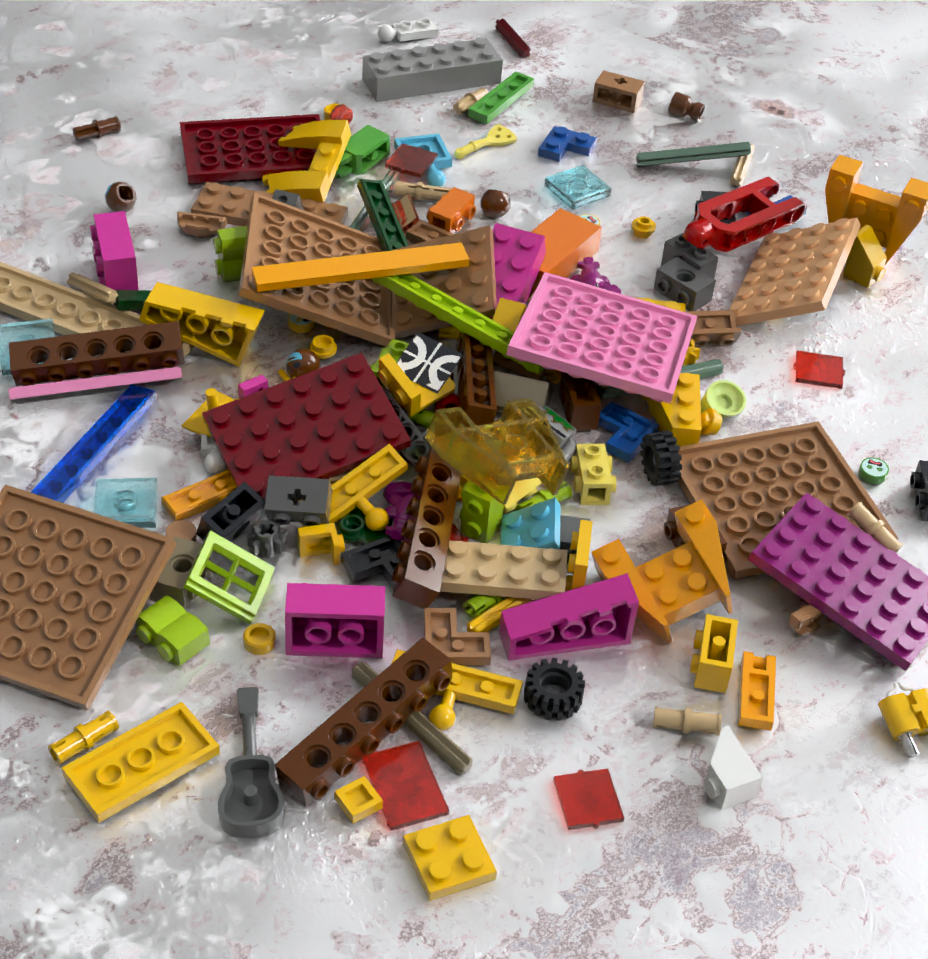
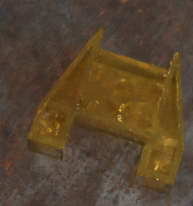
[425,398,569,505]

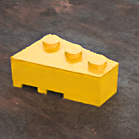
[641,373,701,446]

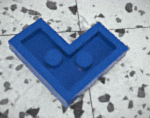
[538,126,597,162]
[598,401,659,463]

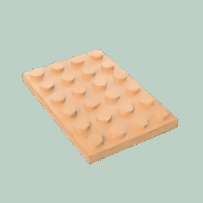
[729,217,861,326]

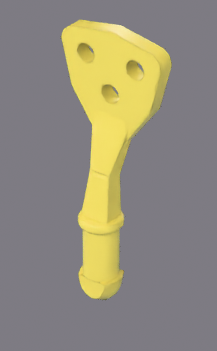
[454,124,517,159]

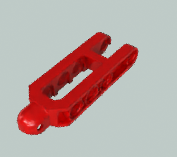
[683,177,807,252]

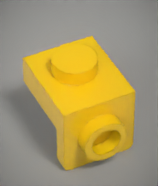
[298,523,345,565]

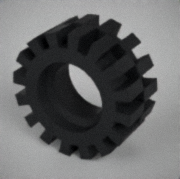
[640,430,682,485]
[524,658,585,721]

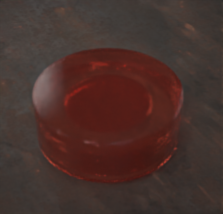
[330,104,353,124]

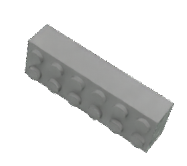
[362,38,503,102]

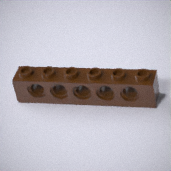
[9,321,185,386]
[456,332,497,439]
[391,446,464,609]
[275,637,452,808]

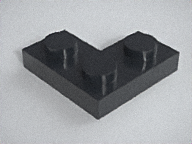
[340,536,402,588]

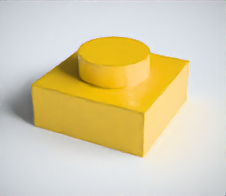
[334,776,383,824]

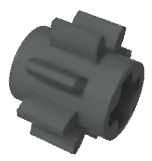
[247,521,286,558]

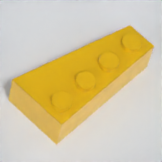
[139,282,265,367]

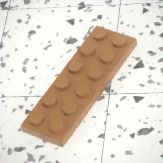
[191,182,348,226]

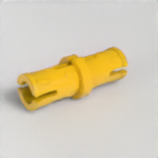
[48,710,119,765]

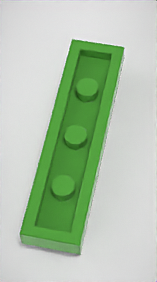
[468,71,534,124]

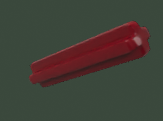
[495,18,531,58]

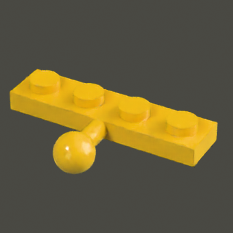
[299,444,408,532]
[391,649,523,731]

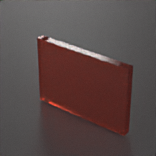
[362,741,449,831]

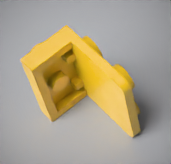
[378,353,455,416]

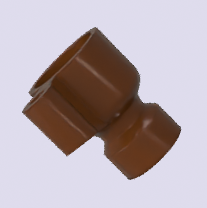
[668,91,705,121]

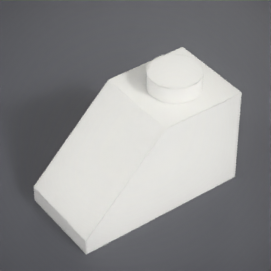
[704,726,763,810]

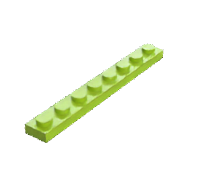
[371,274,545,374]

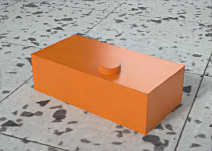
[530,208,602,293]

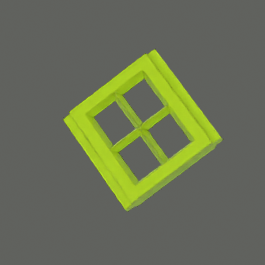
[183,530,275,625]

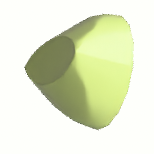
[701,380,746,418]

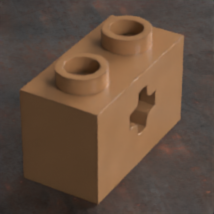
[592,70,645,113]

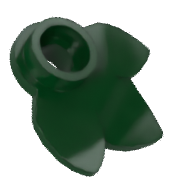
[337,507,393,544]

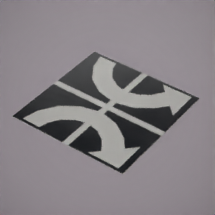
[396,332,464,394]

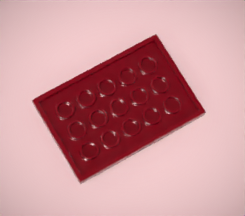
[179,114,321,184]
[202,353,411,500]

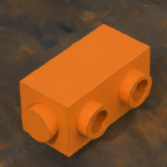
[426,187,476,234]

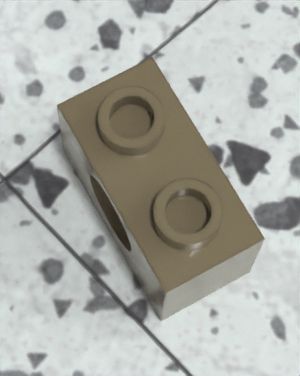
[150,536,214,610]

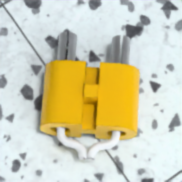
[878,681,928,758]

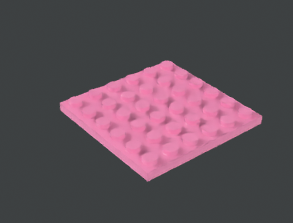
[506,272,698,404]

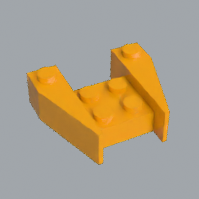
[825,154,928,265]
[591,499,733,643]

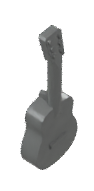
[218,687,285,838]

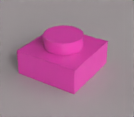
[238,375,268,398]

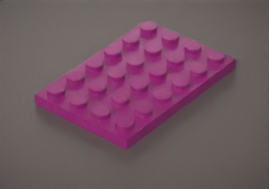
[748,492,928,672]

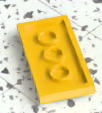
[61,702,220,823]

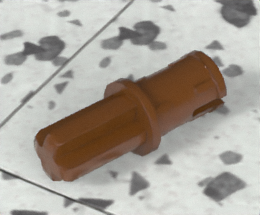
[72,116,121,140]

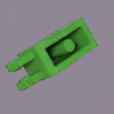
[335,125,390,179]

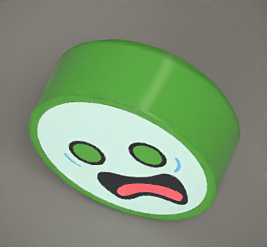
[858,457,889,484]

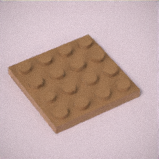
[392,225,497,339]

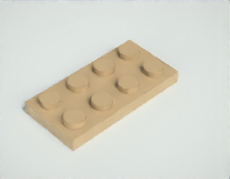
[440,540,567,600]

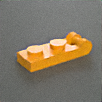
[738,651,776,731]

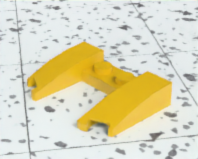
[262,120,351,203]

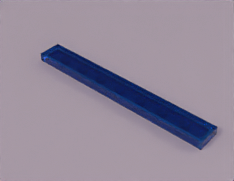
[31,384,157,503]

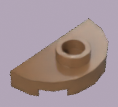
[177,212,227,238]
[789,604,825,636]

